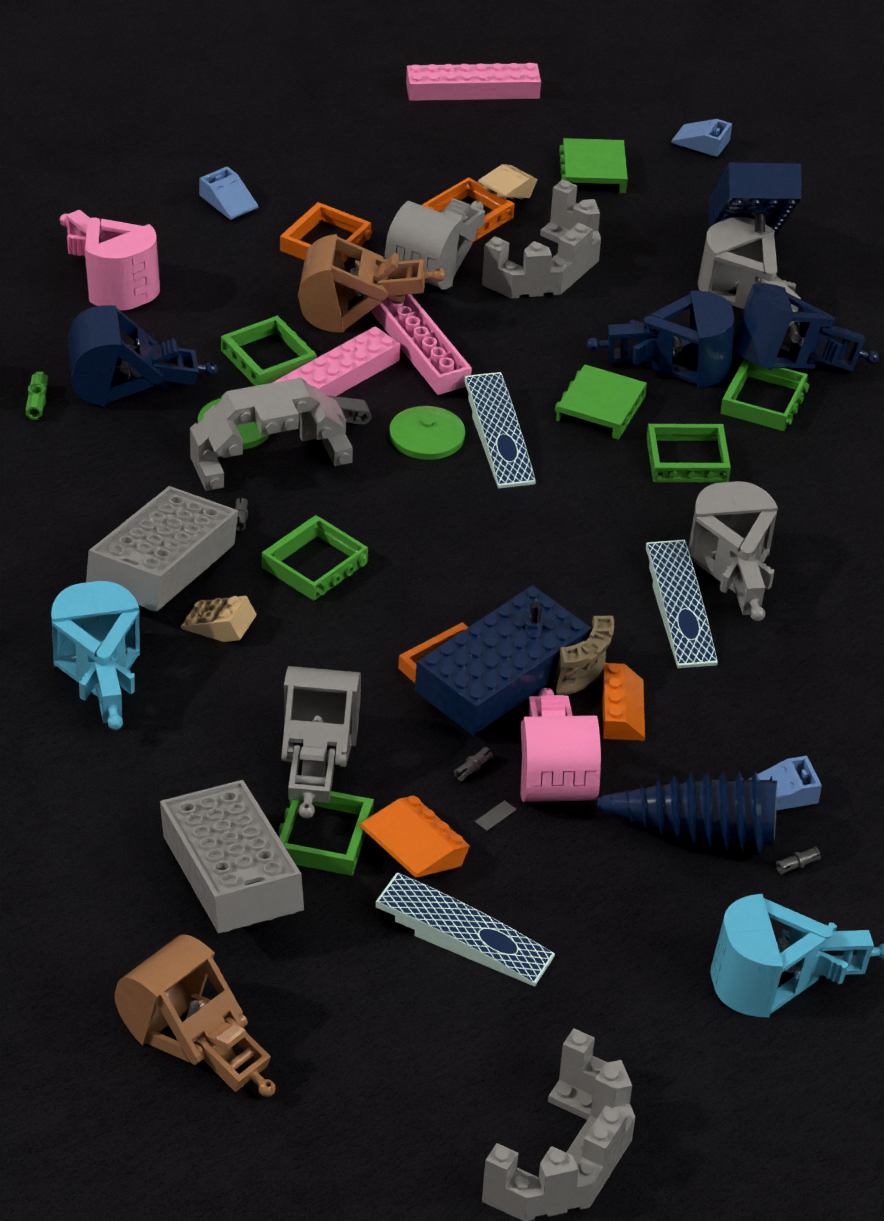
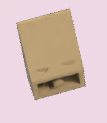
[478,164,538,200]
[181,596,257,642]

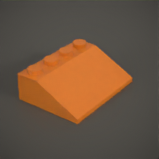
[360,796,470,878]

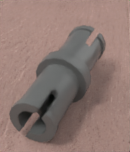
[235,498,248,531]
[454,747,493,781]
[776,847,821,874]

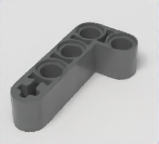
[298,395,372,431]

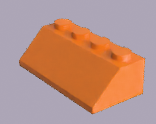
[602,663,645,741]

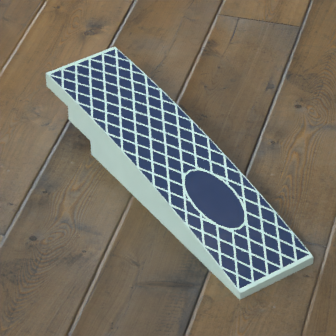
[464,372,536,489]
[646,540,718,668]
[376,873,555,987]

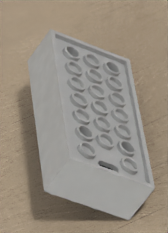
[86,486,238,612]
[160,780,304,933]

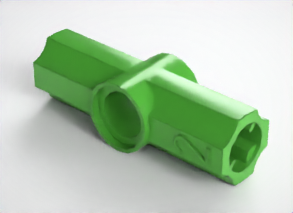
[26,372,48,420]

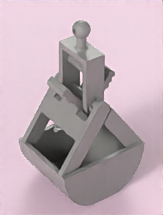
[385,198,485,289]
[698,217,801,326]
[688,481,778,621]
[281,666,361,818]

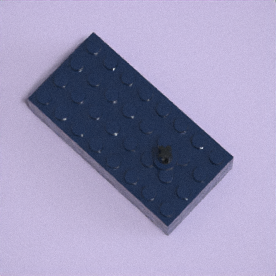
[709,163,801,235]
[414,585,592,736]

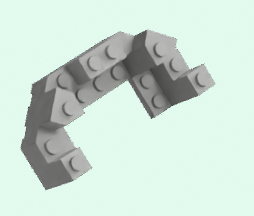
[482,180,601,298]
[190,378,353,491]
[482,1028,635,1221]

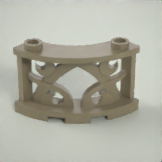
[553,616,614,695]

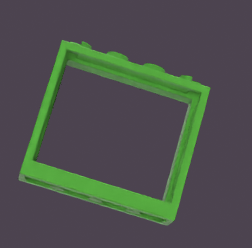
[221,316,317,386]
[720,359,809,431]
[647,424,731,482]
[262,515,368,601]
[279,791,374,876]

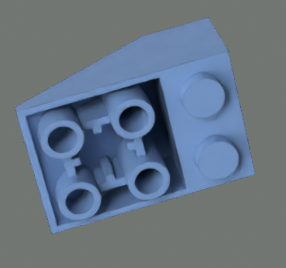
[671,119,732,157]
[199,167,258,220]
[750,756,822,810]

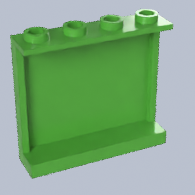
[559,138,627,193]
[555,365,647,439]

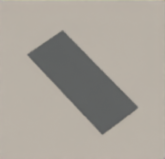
[475,800,517,831]

